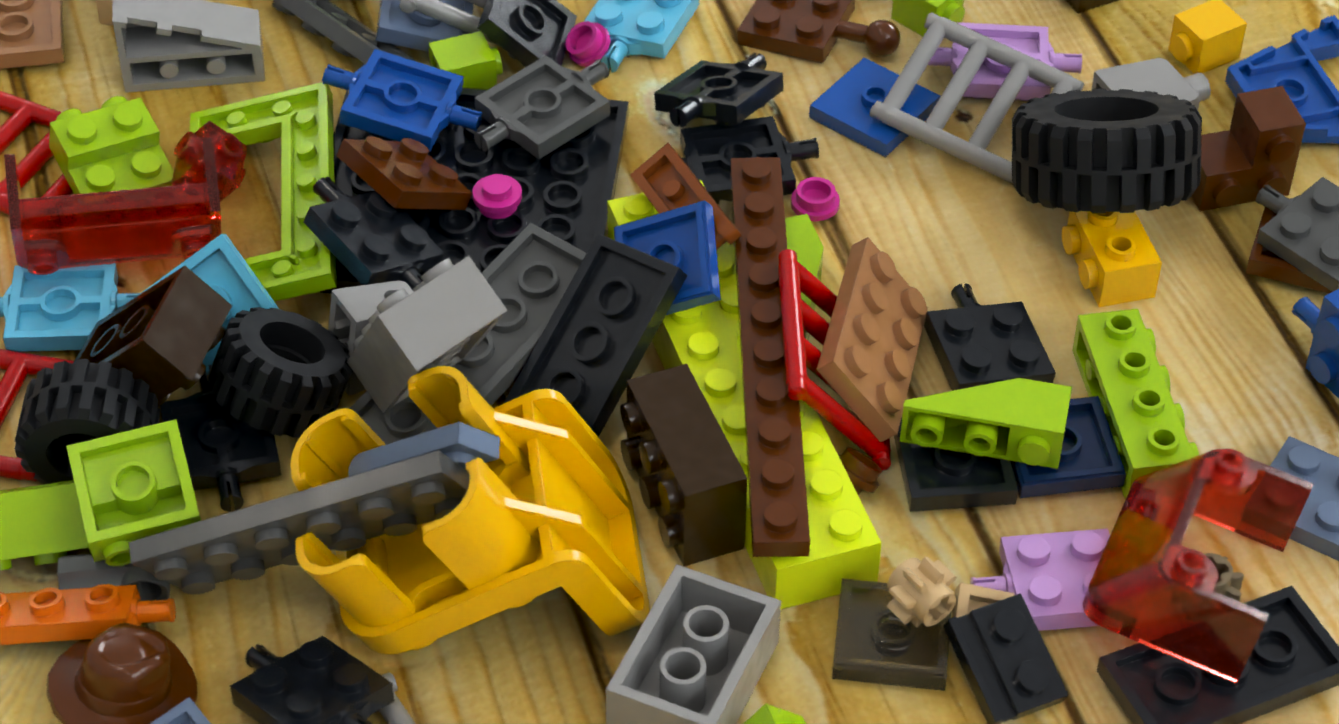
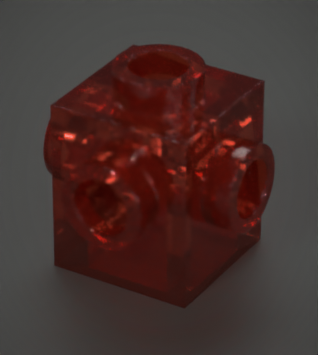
[171,120,247,210]

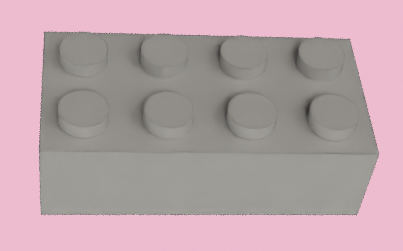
[347,256,508,413]

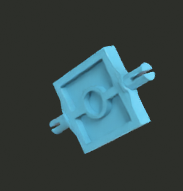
[584,0,699,72]
[0,263,140,352]

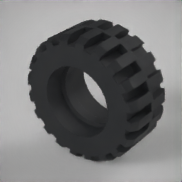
[1012,89,1202,214]

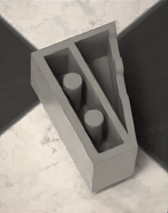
[112,0,265,93]

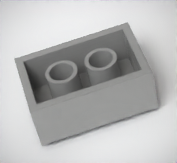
[606,564,781,724]

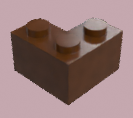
[1191,86,1306,211]

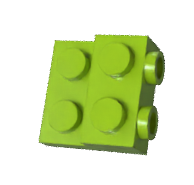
[49,96,178,217]
[66,419,201,566]

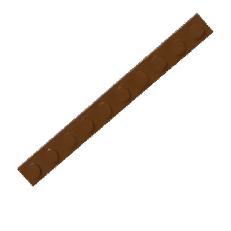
[730,157,810,557]

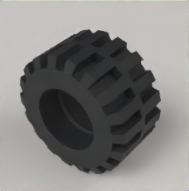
[208,307,353,438]
[15,359,160,484]

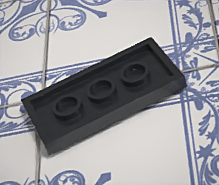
[503,233,688,438]
[1097,585,1339,724]

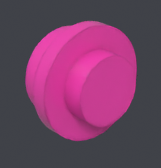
[566,21,610,67]
[473,174,522,219]
[791,177,840,221]

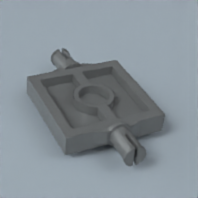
[474,55,610,159]
[1256,177,1339,292]

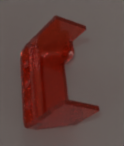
[4,138,221,275]
[1082,449,1313,684]

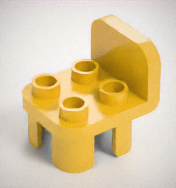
[291,366,650,655]

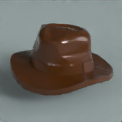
[47,622,197,724]

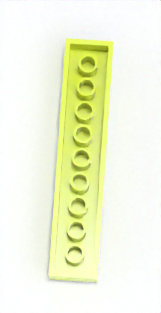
[607,180,882,610]

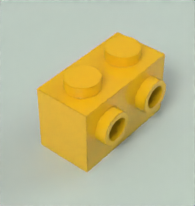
[1062,211,1162,307]

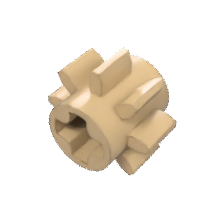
[887,557,956,627]

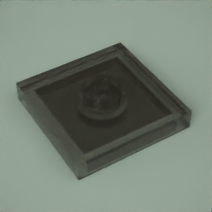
[832,578,951,691]

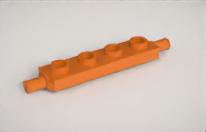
[0,584,176,645]

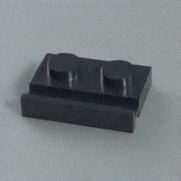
[943,593,1069,724]

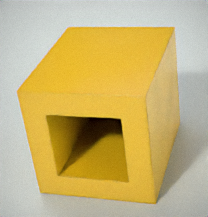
[1168,0,1247,74]

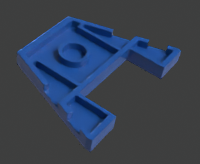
[1225,15,1339,144]

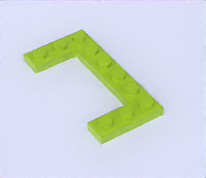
[189,82,337,302]

